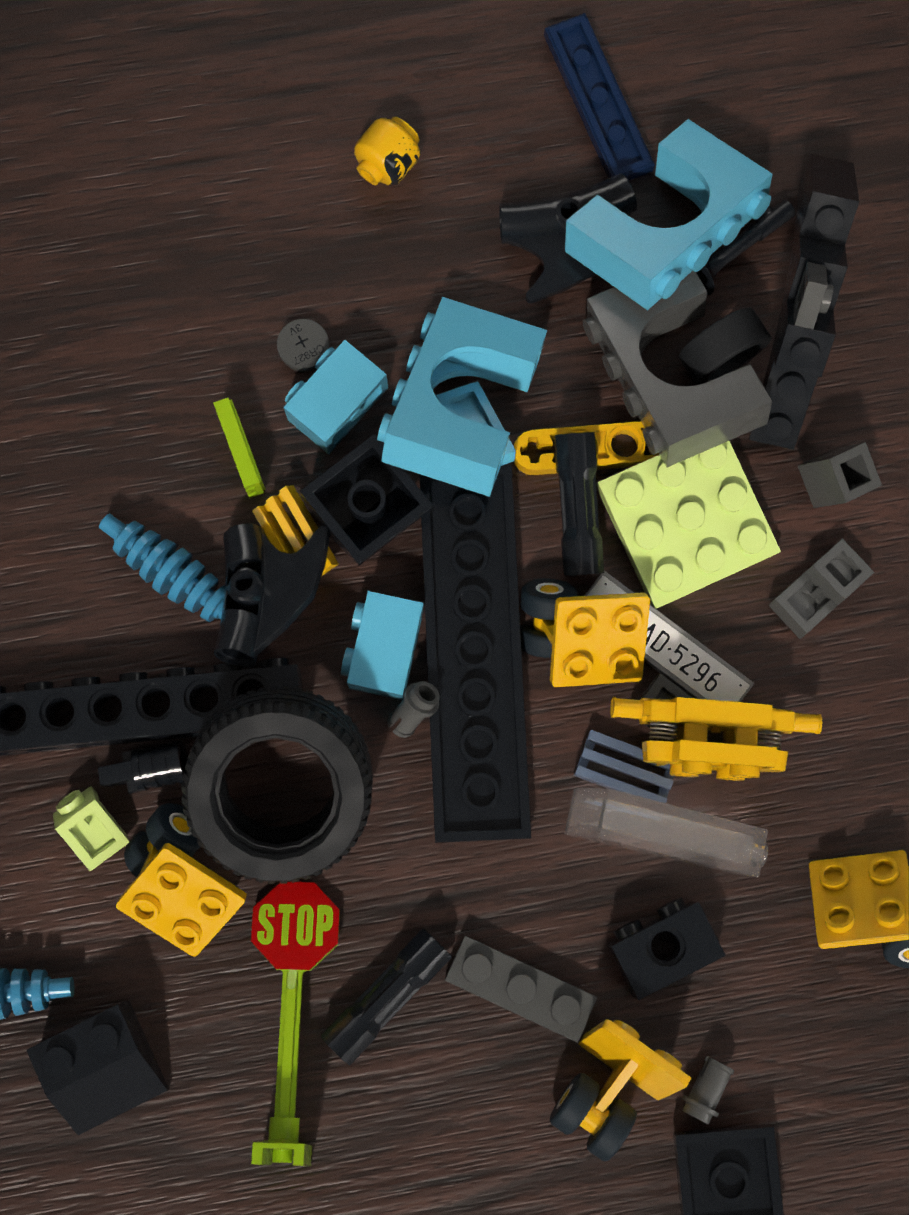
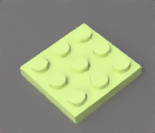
[596,441,781,609]

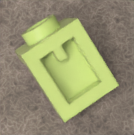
[53,786,130,871]

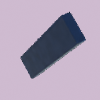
[544,13,655,181]

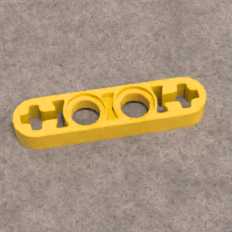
[514,421,659,475]

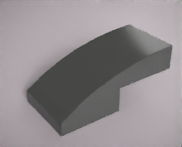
[768,538,875,639]

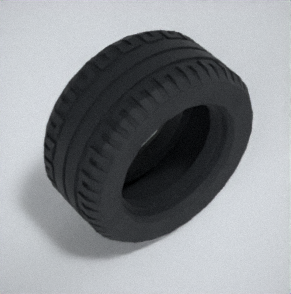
[181,686,373,884]

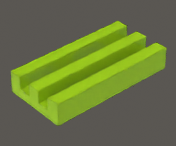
[213,397,266,499]

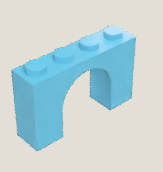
[565,119,773,311]
[377,297,547,497]

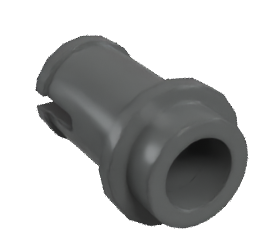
[387,681,440,738]
[682,1056,735,1125]

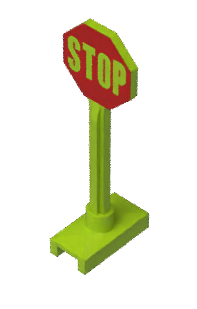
[251,882,340,1166]

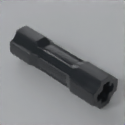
[554,432,604,576]
[321,928,452,1066]

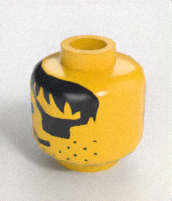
[354,117,420,186]

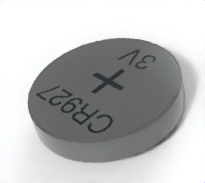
[277,319,330,372]

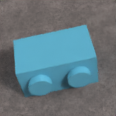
[283,340,388,454]
[341,591,424,700]

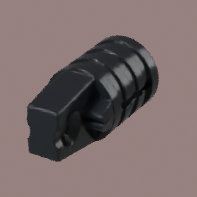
[98,740,188,794]

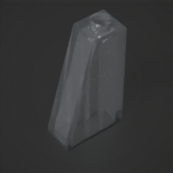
[564,788,768,878]

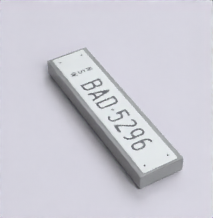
[584,571,754,702]

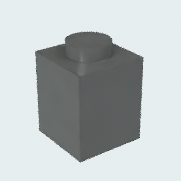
[798,442,882,508]

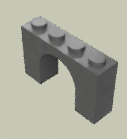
[583,271,772,467]

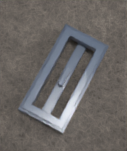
[573,730,674,809]

